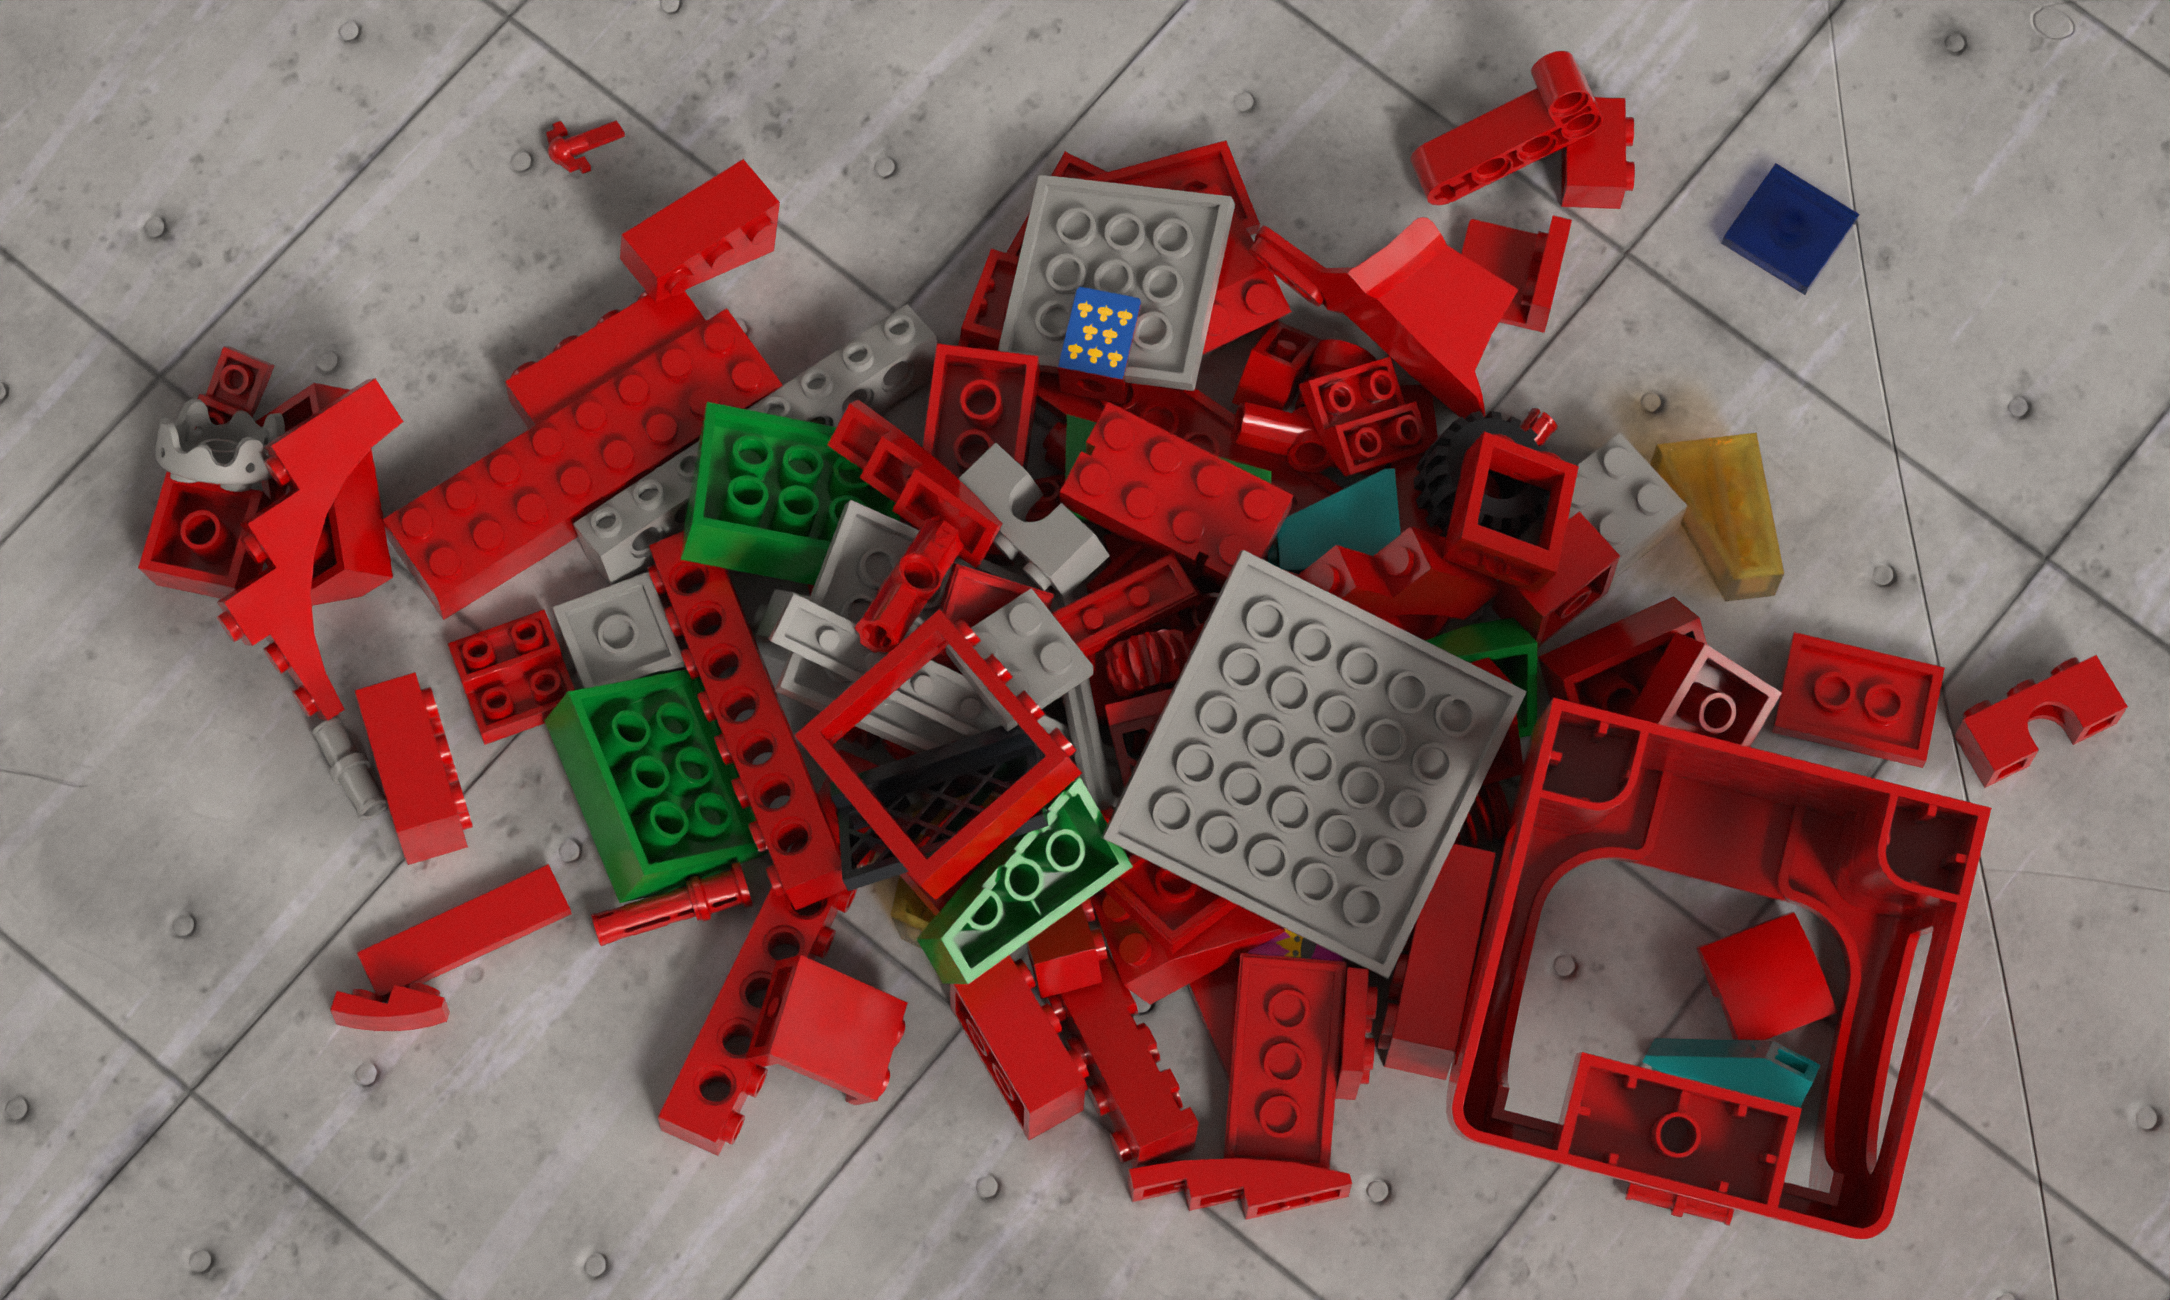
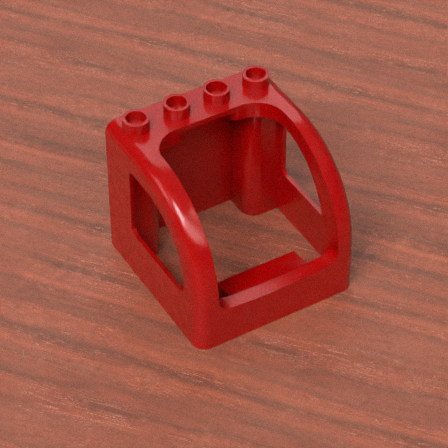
[1446,697,1992,1239]

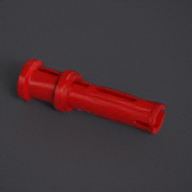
[591,862,753,946]

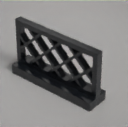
[830,725,1049,891]

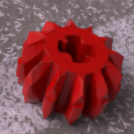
[1105,629,1192,699]

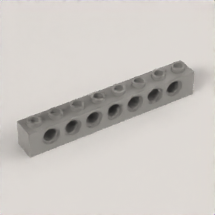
[573,304,938,586]

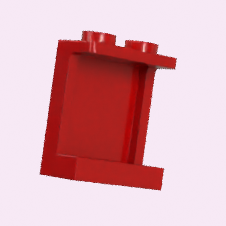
[746,955,908,1105]

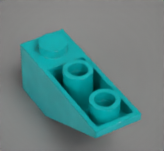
[1642,1038,1821,1108]

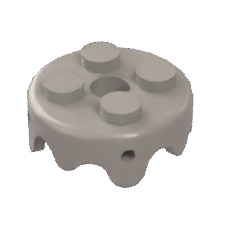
[155,399,285,492]

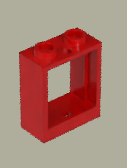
[1442,431,1579,593]

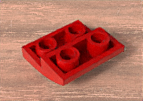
[1298,357,1430,476]
[447,609,575,745]
[1696,912,1838,1040]

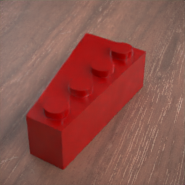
[1045,949,1199,1168]

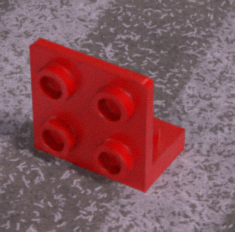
[1461,215,1572,333]

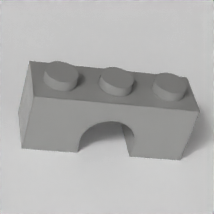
[958,443,1110,599]

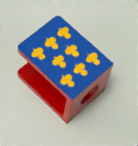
[1058,287,1141,404]

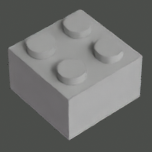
[1540,432,1687,581]

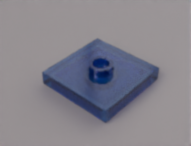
[1721,163,1860,295]

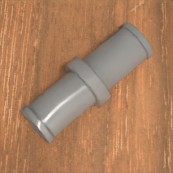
[312,718,388,820]

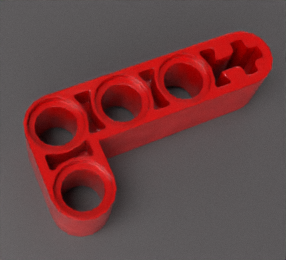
[1410,51,1603,206]

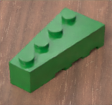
[916,777,1133,984]

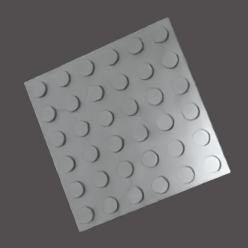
[1101,550,1527,979]

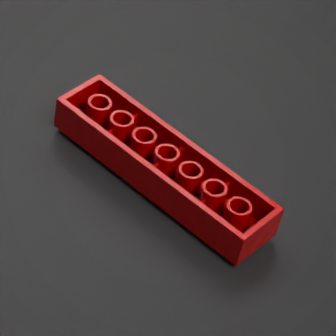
[383,308,783,620]

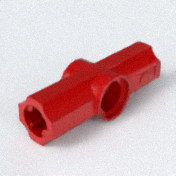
[1231,402,1386,476]
[855,520,964,653]

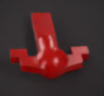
[546,120,625,174]

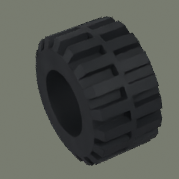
[1414,411,1550,539]

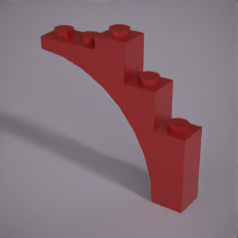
[217,378,404,721]
[1186,527,1502,649]

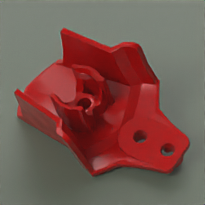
[1248,217,1519,419]

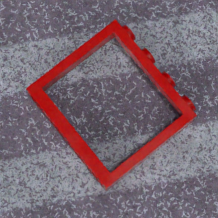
[794,609,1082,900]

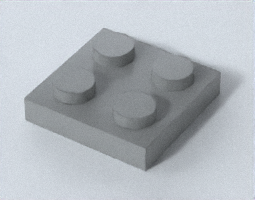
[552,572,686,689]
[946,588,1093,732]

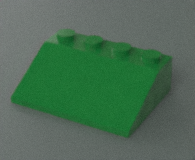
[681,402,900,585]
[544,670,769,903]

